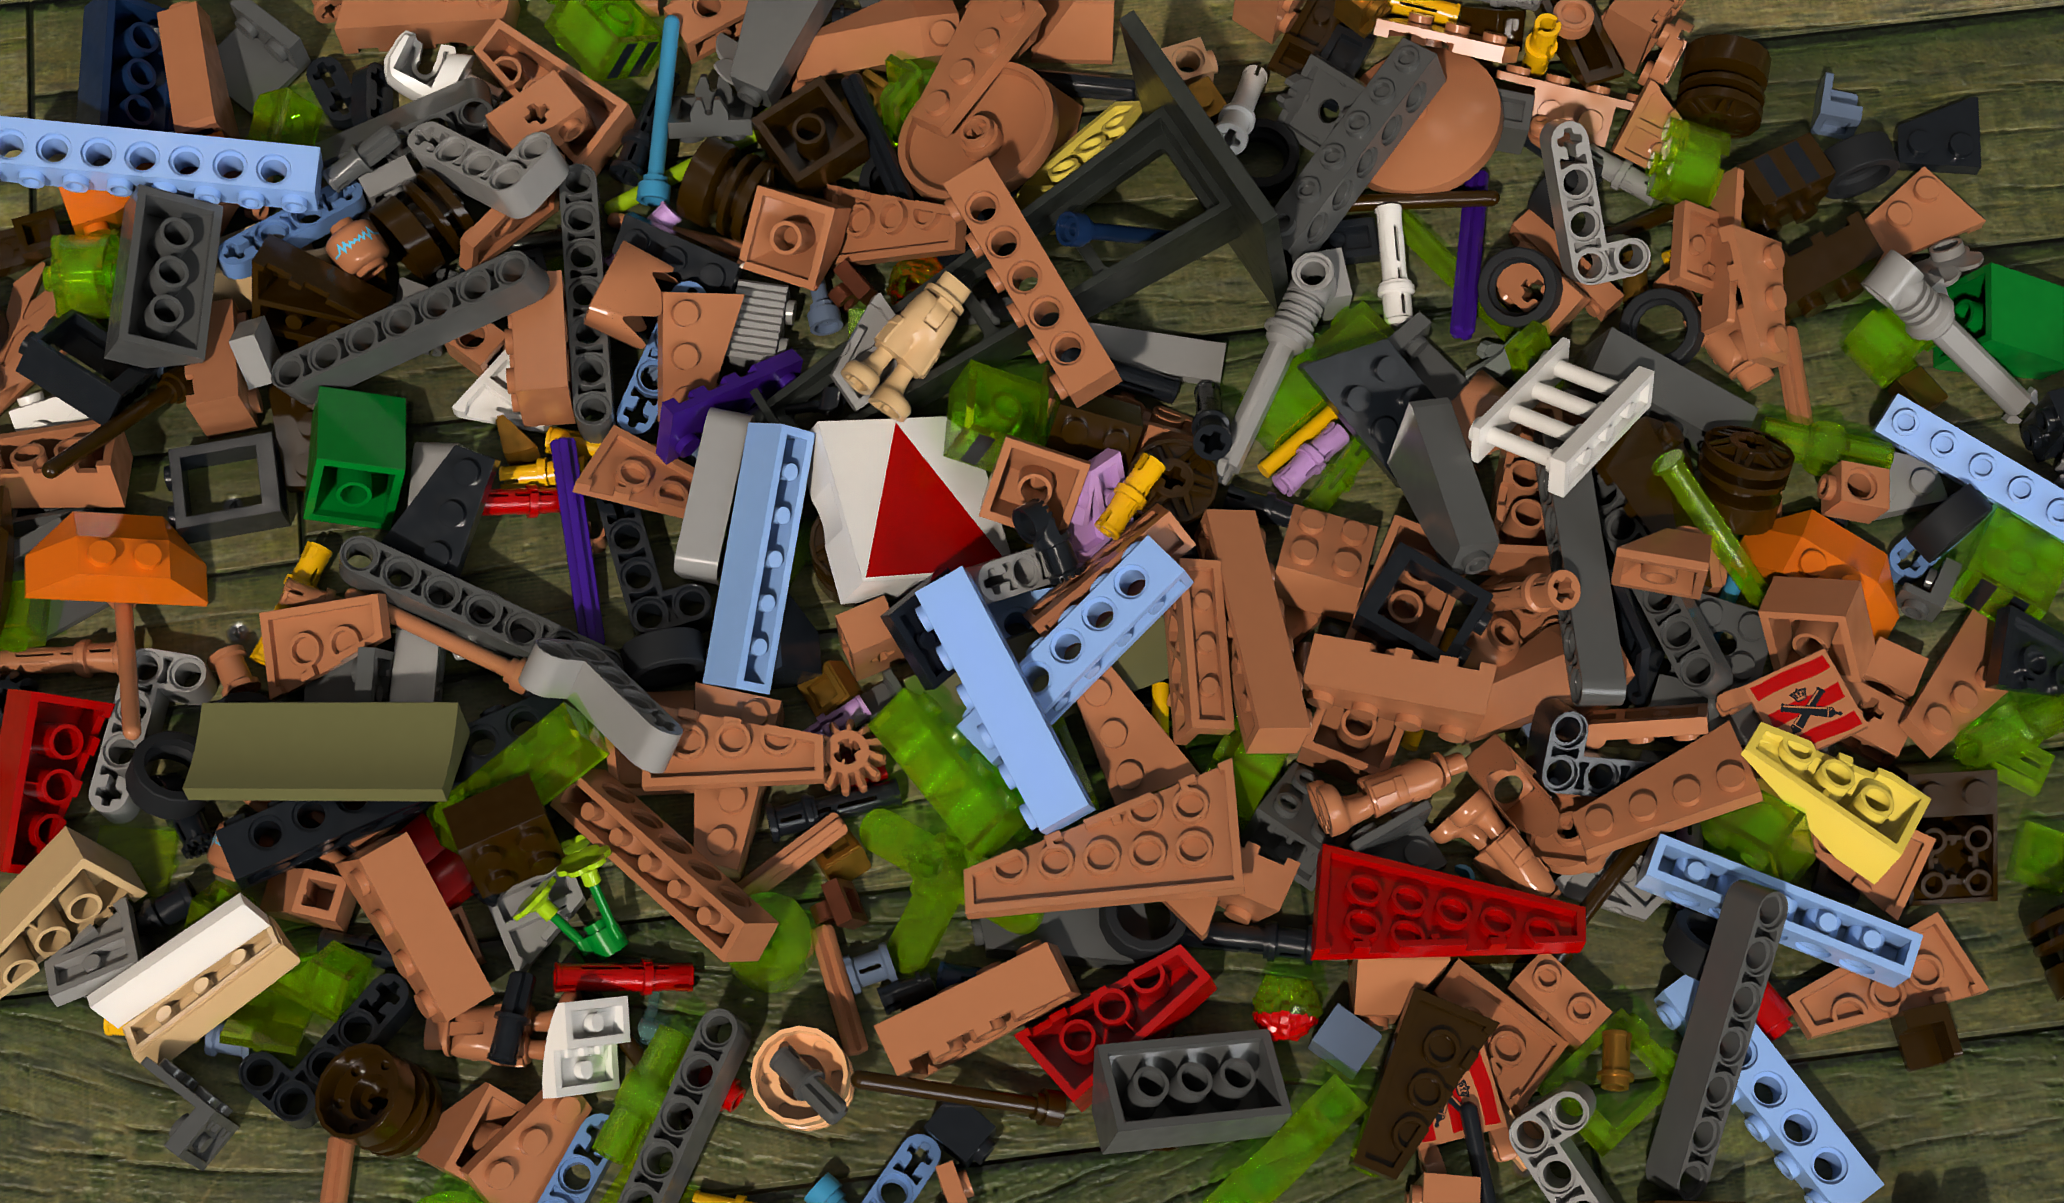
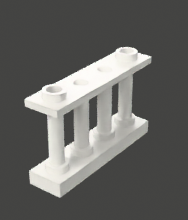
[1468,337,1655,498]

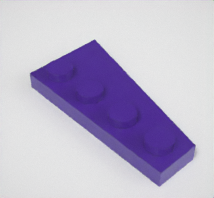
[656,349,803,465]

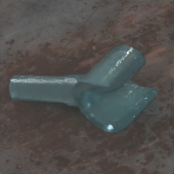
[638,991,668,1049]

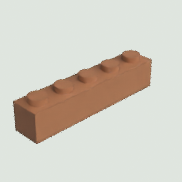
[1508,209,1624,322]

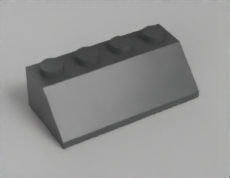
[104,184,224,369]
[1092,1029,1292,1155]

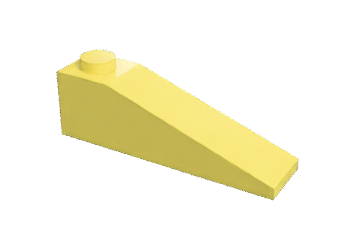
[1013,101,1143,235]
[1741,722,1931,885]

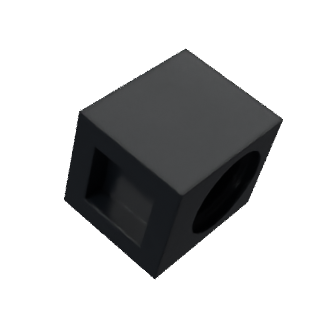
[923,1102,997,1169]

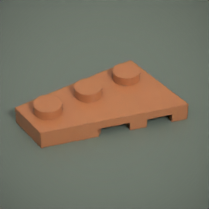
[459,152,565,271]
[1864,166,1986,267]
[658,292,745,422]
[572,425,695,519]
[259,593,392,700]

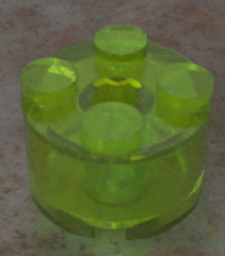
[1645,117,1731,208]
[43,233,120,319]
[1841,307,1937,389]
[727,892,815,993]

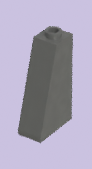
[730,0,836,108]
[1387,397,1500,575]
[970,903,1152,971]

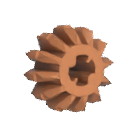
[820,719,887,797]

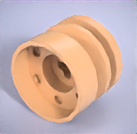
[750,1026,855,1132]

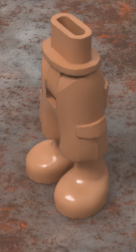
[1652,270,1775,392]
[1307,752,1468,837]
[1429,788,1562,901]
[424,991,583,1068]

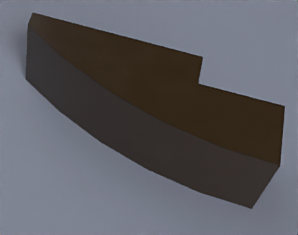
[1533,0,1624,88]

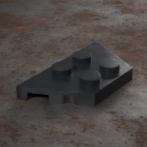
[1297,338,1436,488]

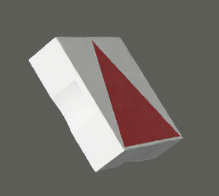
[807,415,1010,604]

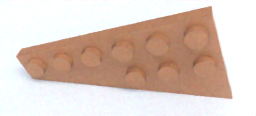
[963,758,1245,919]

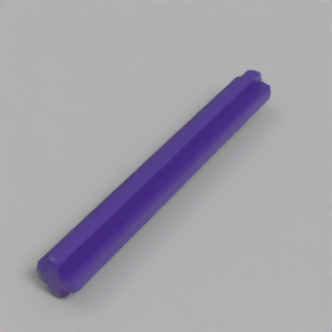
[1450,170,1489,341]
[550,437,606,645]

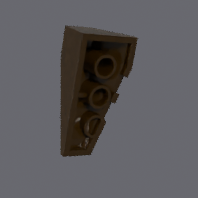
[1595,417,1712,593]

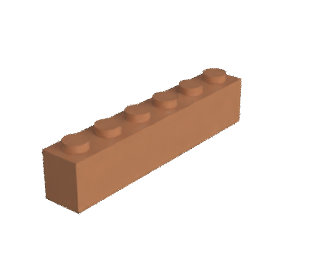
[1194,509,1313,754]

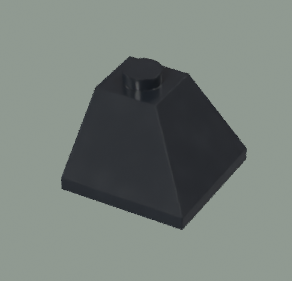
[725,593,822,692]

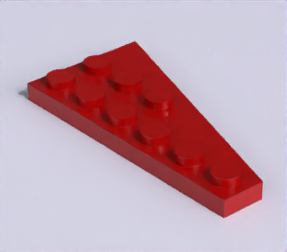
[1310,844,1586,960]

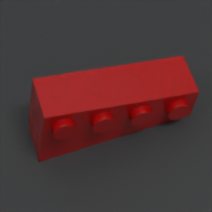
[0,689,115,874]
[1014,944,1217,1112]

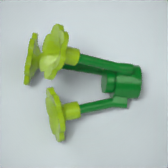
[512,834,629,961]

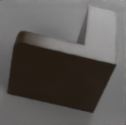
[1460,6,1525,52]
[1890,1001,1963,1072]

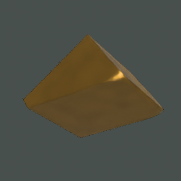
[1888,366,1949,412]
[496,415,541,466]
[797,660,863,717]
[814,827,871,881]

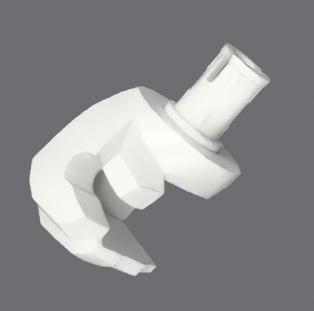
[384,30,504,109]

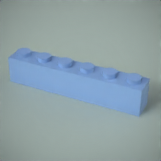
[702,422,815,695]
[914,566,1096,835]

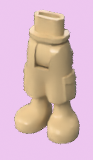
[841,271,971,422]

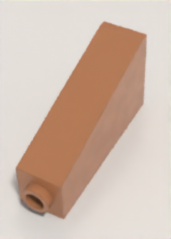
[157,1,240,139]

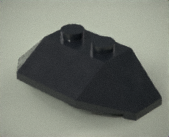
[1607,565,1666,709]

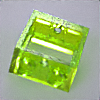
[1537,1008,1678,1157]

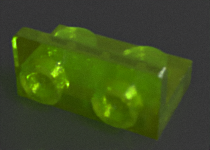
[880,54,925,147]
[245,87,323,179]

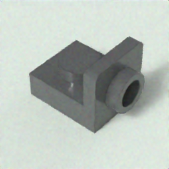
[1896,557,1963,623]

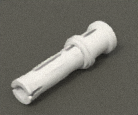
[1215,65,1268,155]
[1375,203,1415,333]

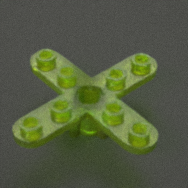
[859,767,1044,975]

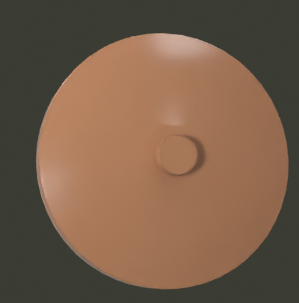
[1359,47,1504,194]
[898,62,1059,205]

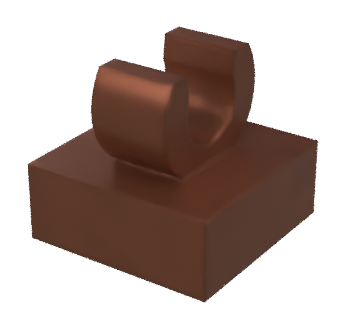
[828,259,878,313]
[810,877,869,930]

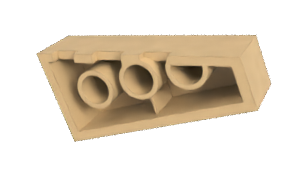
[0,826,148,999]

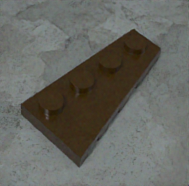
[267,335,315,493]
[1349,987,1500,1181]

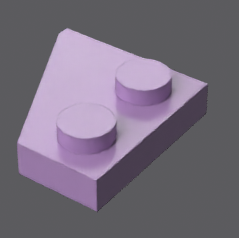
[1069,448,1134,562]

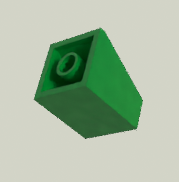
[1933,262,2064,380]
[303,386,406,530]

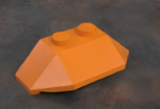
[1727,509,1900,641]
[24,511,208,607]

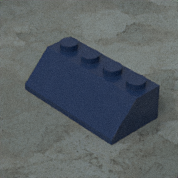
[76,0,175,163]

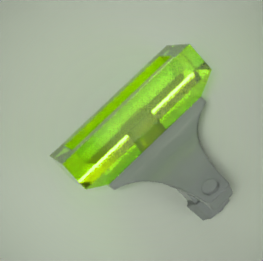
[1465,320,1565,390]

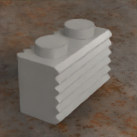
[725,279,797,373]

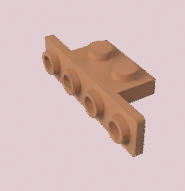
[1495,64,1639,147]
[1669,167,1744,335]

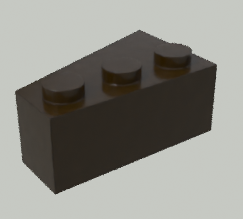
[1736,211,1884,326]
[252,233,393,343]

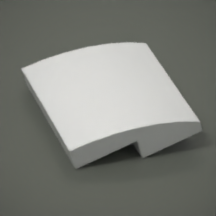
[542,996,631,1099]

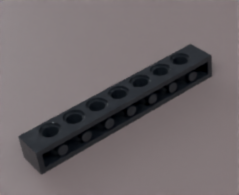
[215,691,580,890]

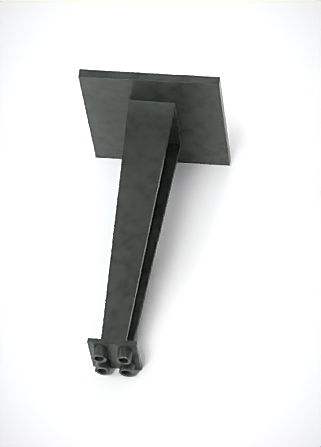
[744,10,1289,428]

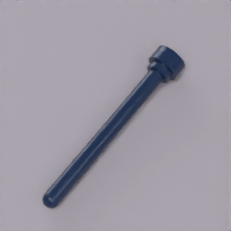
[1055,211,1173,247]

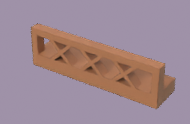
[1022,503,1196,653]
[1164,558,1235,745]

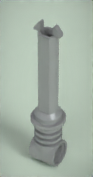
[1861,249,2038,424]
[1215,252,1337,486]

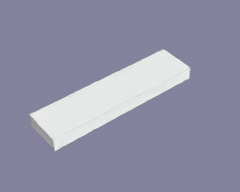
[87,893,270,1029]

